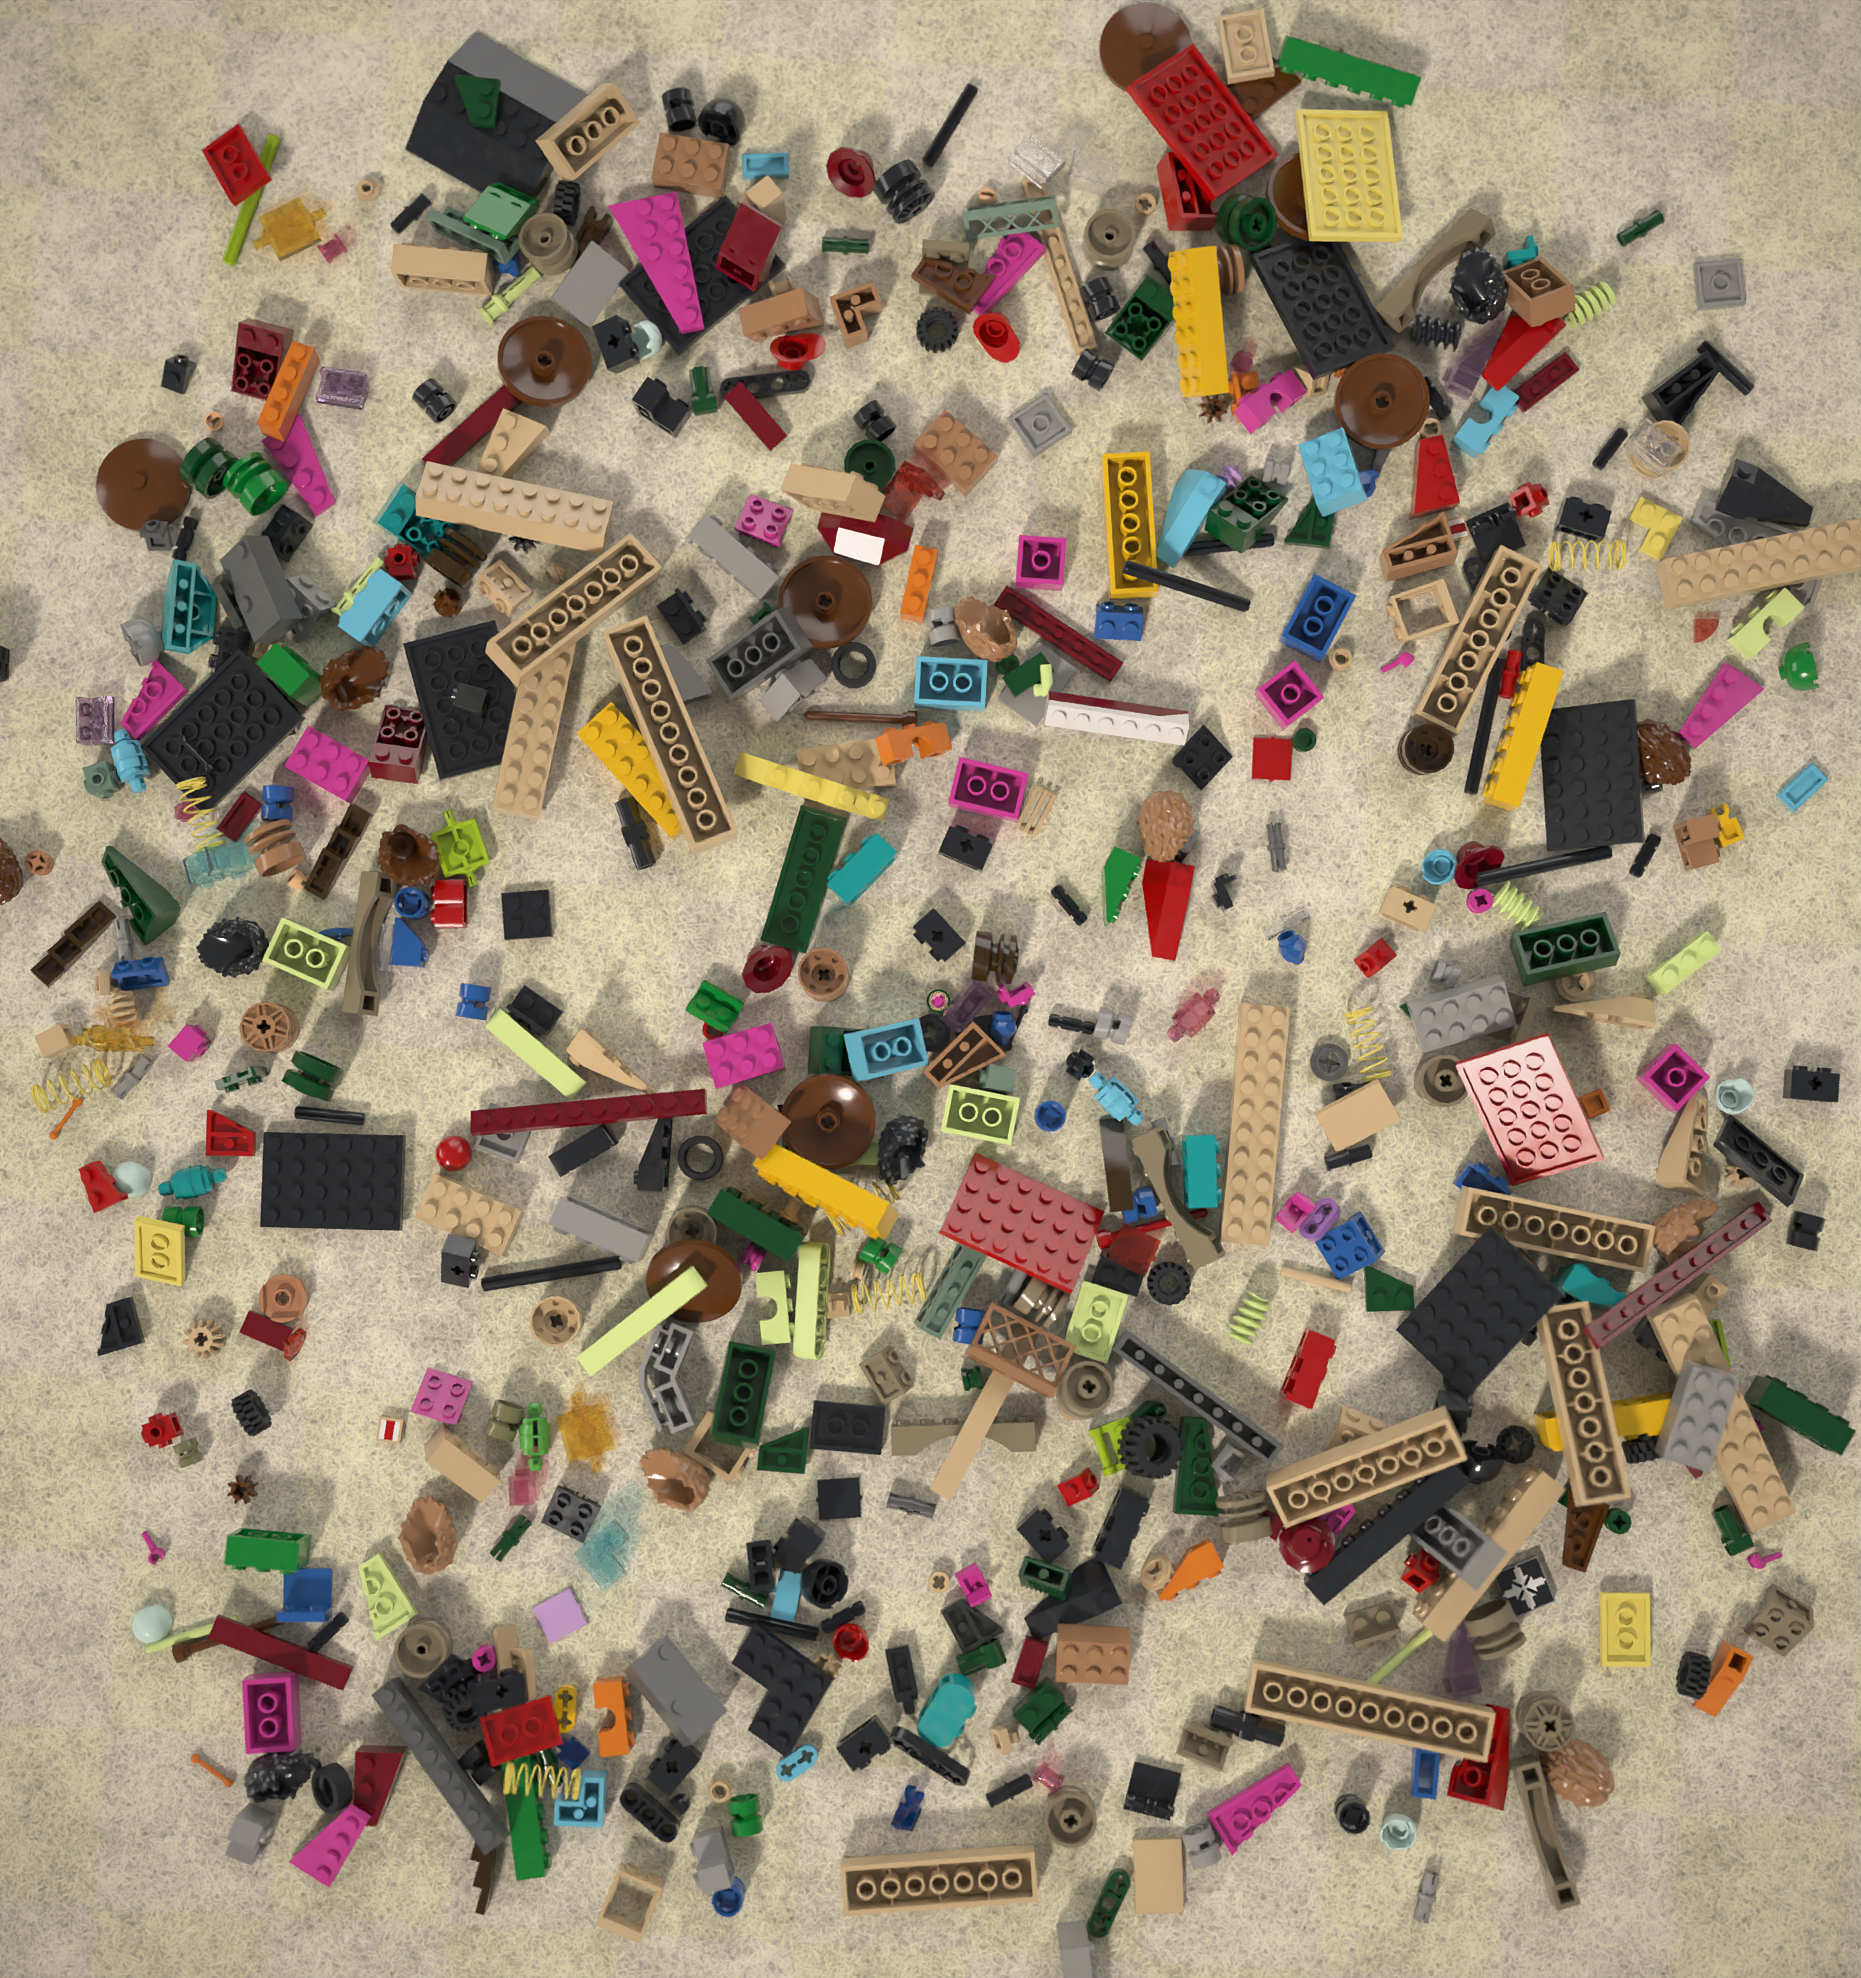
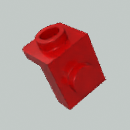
[1354,937,1397,978]
[1057,1467,1100,1507]

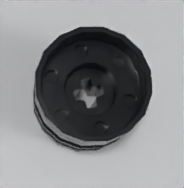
[873,159,935,224]

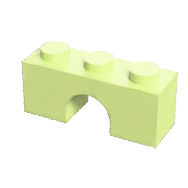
[1728,588,1805,660]
[1644,931,1723,995]
[755,1269,795,1345]

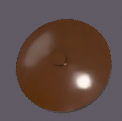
[1099,2,1192,92]
[1265,153,1309,240]
[497,316,592,408]
[1334,353,1430,450]
[96,438,191,532]
[778,556,873,649]
[781,1073,876,1169]
[646,1239,743,1323]

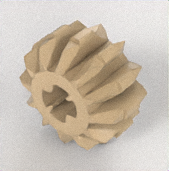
[109,990,142,1030]
[183,1318,226,1359]

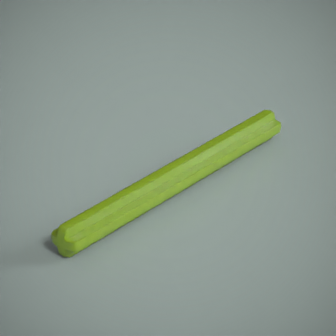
[222,134,281,266]

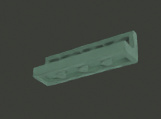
[963,195,1059,240]
[427,206,520,265]
[913,1243,987,1339]

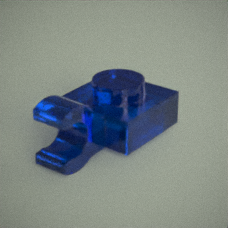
[556,1734,591,1771]
[891,1784,925,1832]

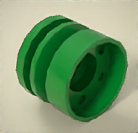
[223,452,288,516]

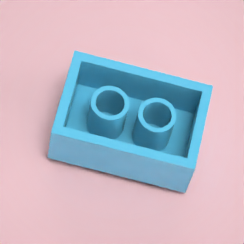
[1298,427,1368,517]
[338,568,413,648]
[914,656,988,712]
[844,1018,929,1081]

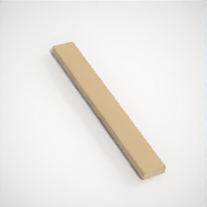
[1021,173,1098,356]
[929,1323,1039,1501]

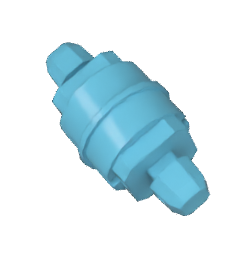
[110,729,150,793]
[1089,1072,1144,1126]

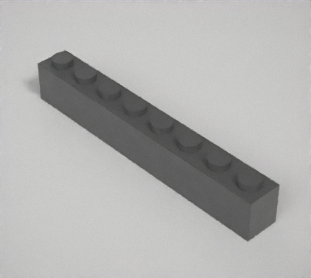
[1112,1329,1284,1466]
[372,1677,511,1855]

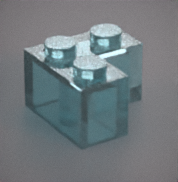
[182,841,254,889]
[573,1519,630,1592]

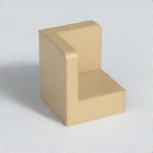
[1293,364,1329,398]
[35,1024,77,1058]

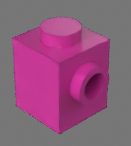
[168,1024,211,1062]

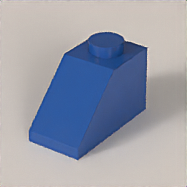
[391,917,429,968]

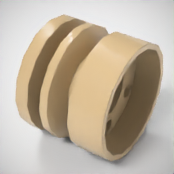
[1628,420,1691,479]
[529,1295,583,1347]

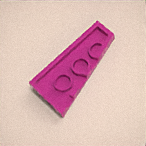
[973,224,1046,316]
[261,414,336,517]
[1676,662,1764,748]
[1206,1762,1302,1855]
[289,1804,371,1888]

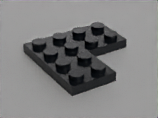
[732,1622,835,1758]

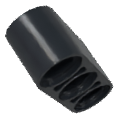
[548,1124,619,1177]
[620,1782,680,1843]

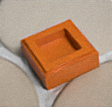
[1578,1089,1610,1120]

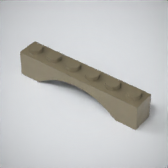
[1374,208,1496,333]
[341,871,397,1016]
[1131,1124,1226,1270]
[891,1416,1036,1456]
[1509,1754,1581,1911]

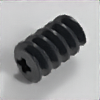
[1409,314,1461,352]

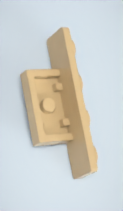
[494,1624,537,1711]

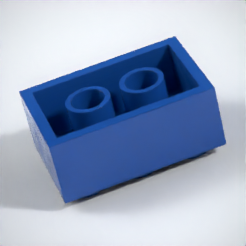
[1278,574,1357,663]

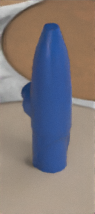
[319,928,353,941]

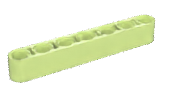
[576,1266,708,1377]

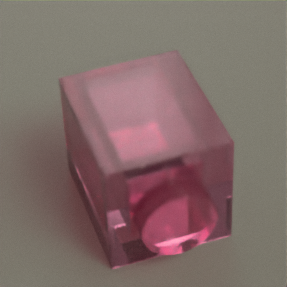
[508,1469,537,1506]

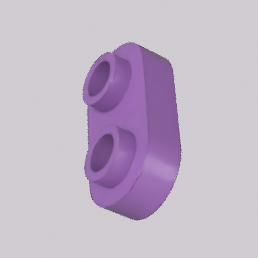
[1299,1198,1340,1242]

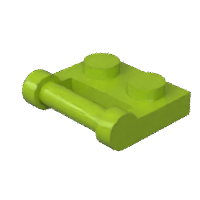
[1088,1416,1130,1476]

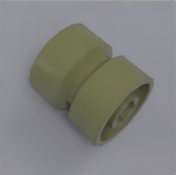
[484,1399,525,1442]

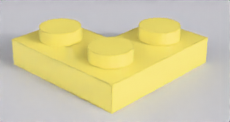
[1628,497,1683,561]

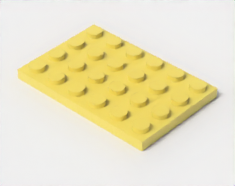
[1295,109,1403,242]

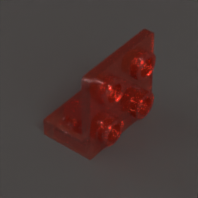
[882,460,946,523]

